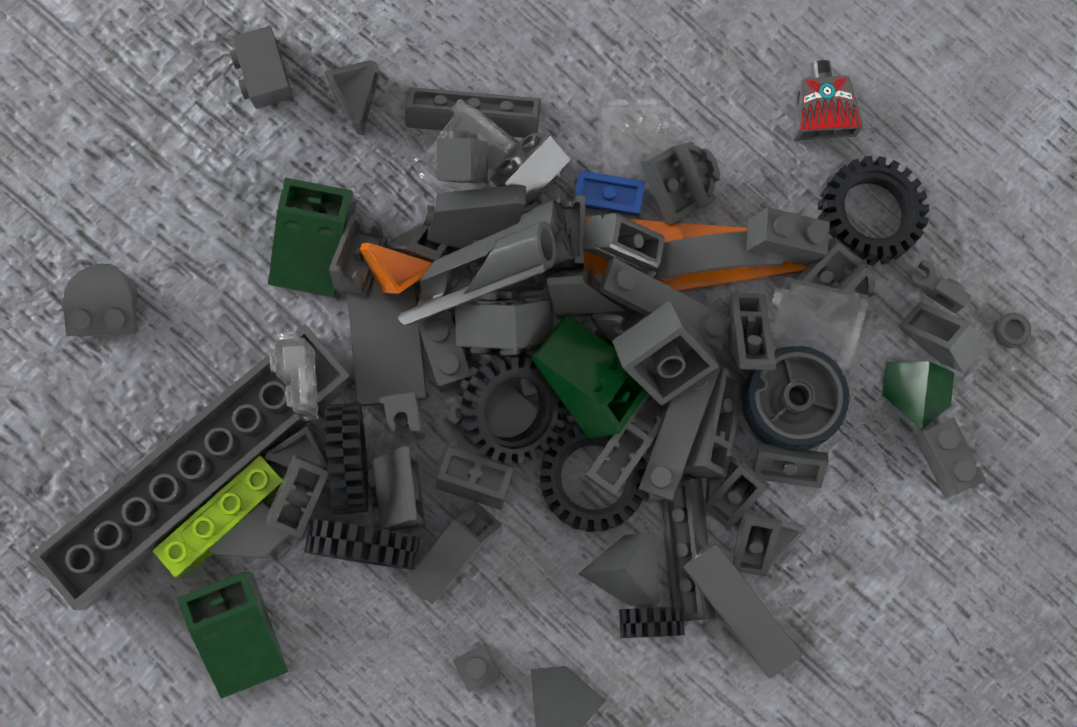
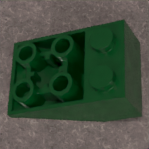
[268,178,357,298]
[532,314,648,439]
[177,571,289,699]

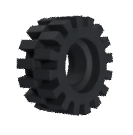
[619,606,685,638]

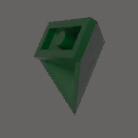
[881,361,955,430]

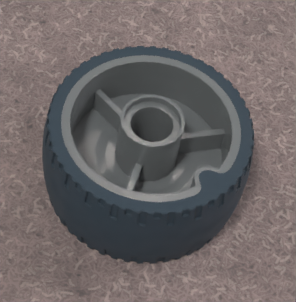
[742,346,850,450]

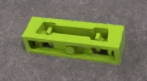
[152,455,284,579]

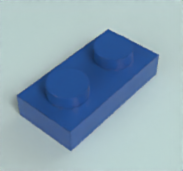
[574,170,645,217]

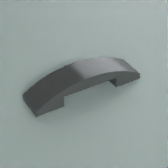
[649,231,784,281]

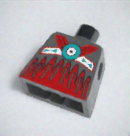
[793,60,863,141]

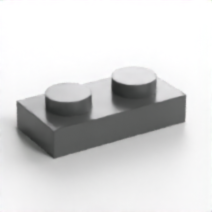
[752,443,829,488]

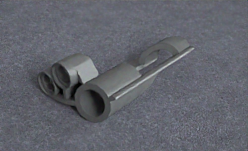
[398,199,574,326]

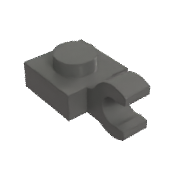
[908,260,971,314]

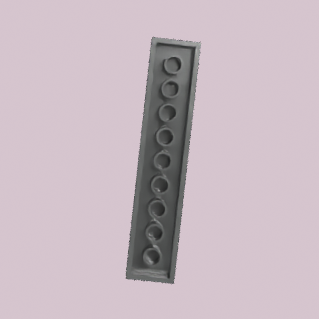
[29,324,355,610]

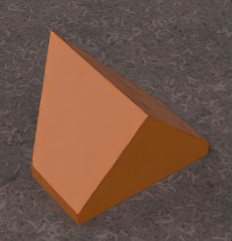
[360,243,432,294]

